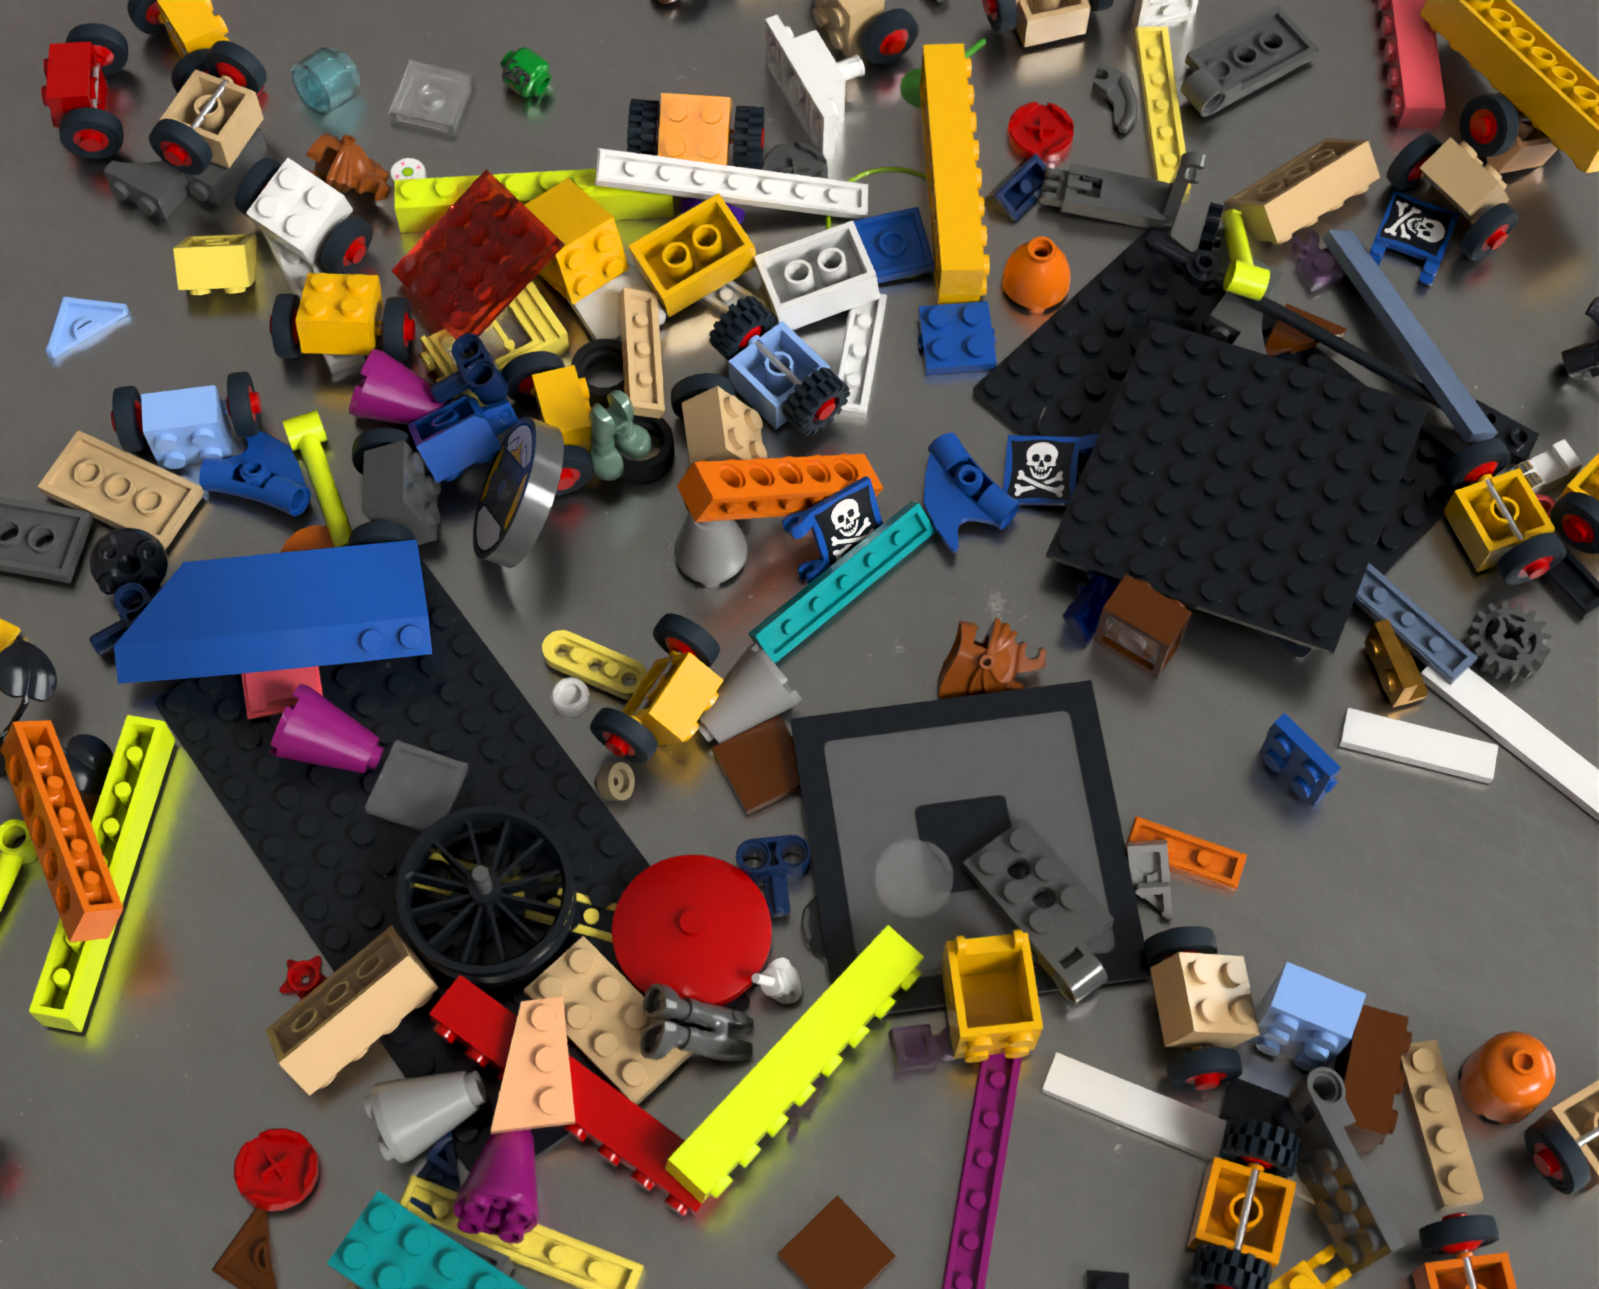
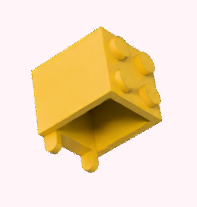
[500,178,629,305]
[940,929,1043,1063]

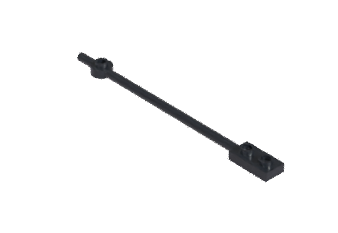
[1151,237,1539,465]

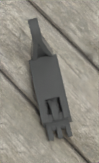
[1039,152,1207,229]

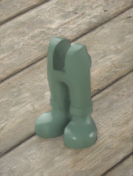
[589,390,652,481]

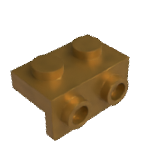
[1364,619,1428,707]

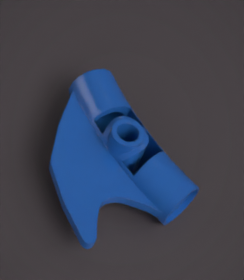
[199,431,311,517]
[923,432,1020,553]

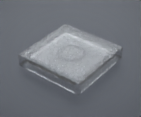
[388,60,474,133]
[365,740,469,832]

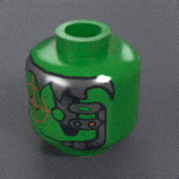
[500,47,552,98]

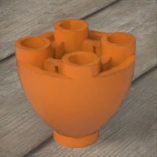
[1001,236,1071,313]

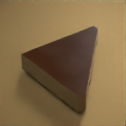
[1265,303,1347,356]
[211,1208,278,1289]

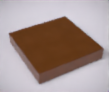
[712,715,800,815]
[777,1195,896,1289]

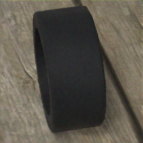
[571,339,625,409]
[615,415,675,483]

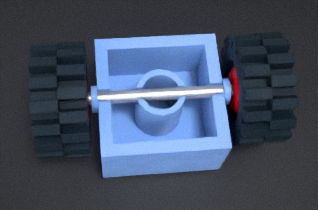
[709,296,850,436]

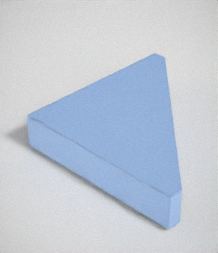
[46,297,129,358]

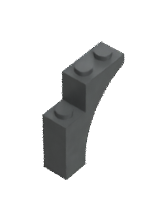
[104,128,268,220]
[1204,257,1282,355]

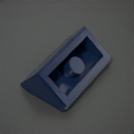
[984,153,1048,222]

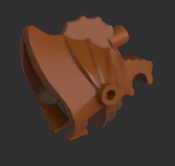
[304,132,390,201]
[937,618,1046,700]

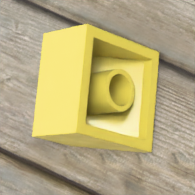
[173,233,257,295]

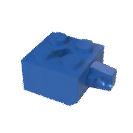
[407,395,519,483]

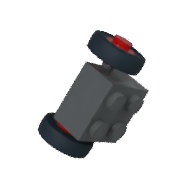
[348,428,441,546]

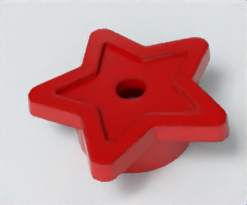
[279,956,327,1000]

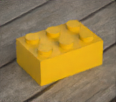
[628,193,756,317]

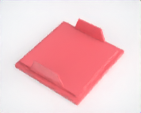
[242,666,323,720]

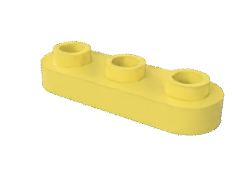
[542,630,647,700]

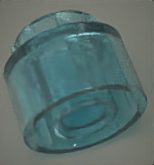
[291,47,360,116]

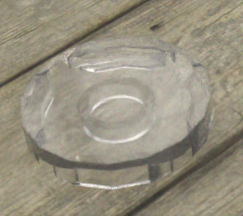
[875,839,953,918]

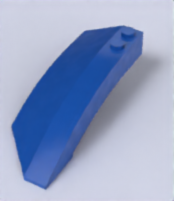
[114,540,432,684]

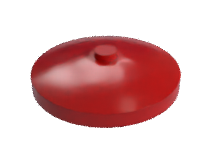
[612,855,772,1006]

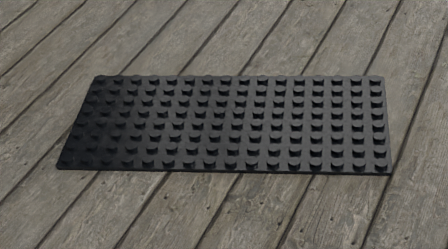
[155,556,750,1173]

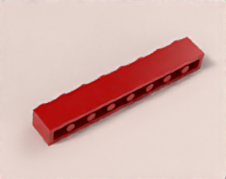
[429,975,711,1217]

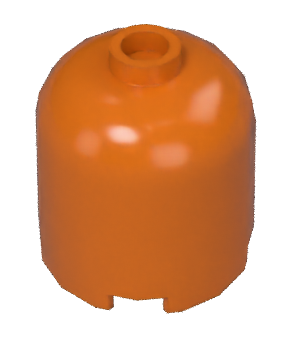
[1459,1031,1556,1125]

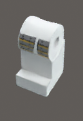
[1508,439,1583,495]

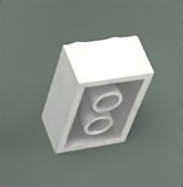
[754,220,880,330]

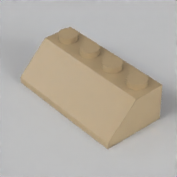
[1224,138,1381,244]
[266,925,438,1096]

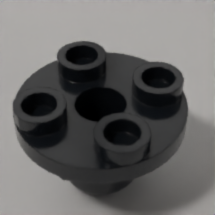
[90,528,168,595]

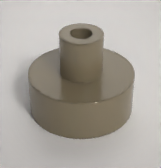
[594,762,635,801]

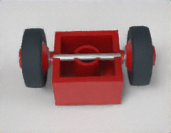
[41,23,129,159]

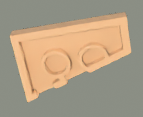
[490,997,575,1134]

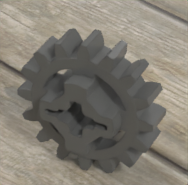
[1465,601,1551,681]

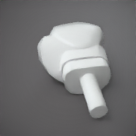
[752,958,804,1004]

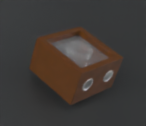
[1094,574,1192,678]

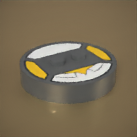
[473,416,564,568]

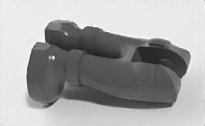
[640,983,754,1061]

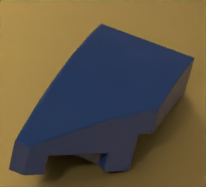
[401,1131,461,1219]

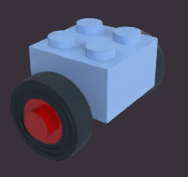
[111,371,262,469]

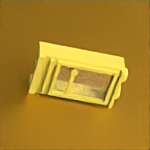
[419,282,570,400]

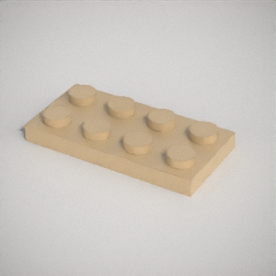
[37,430,204,550]
[524,936,694,1105]

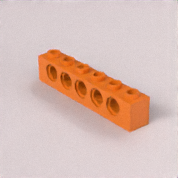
[677,453,883,523]
[0,720,124,942]

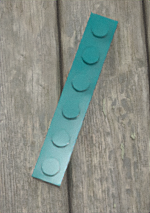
[748,501,935,663]

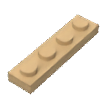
[619,287,665,419]
[1399,1039,1484,1210]

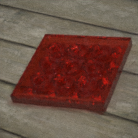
[392,169,565,339]

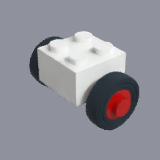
[235,157,373,274]

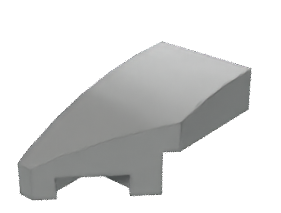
[1127,840,1173,919]

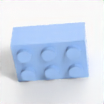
[1248,962,1366,1072]

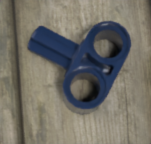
[430,333,509,405]
[89,583,152,655]
[736,835,810,917]

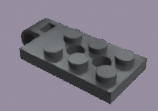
[1181,5,1319,116]
[0,497,93,583]
[963,818,1114,1004]
[1289,1067,1405,1276]

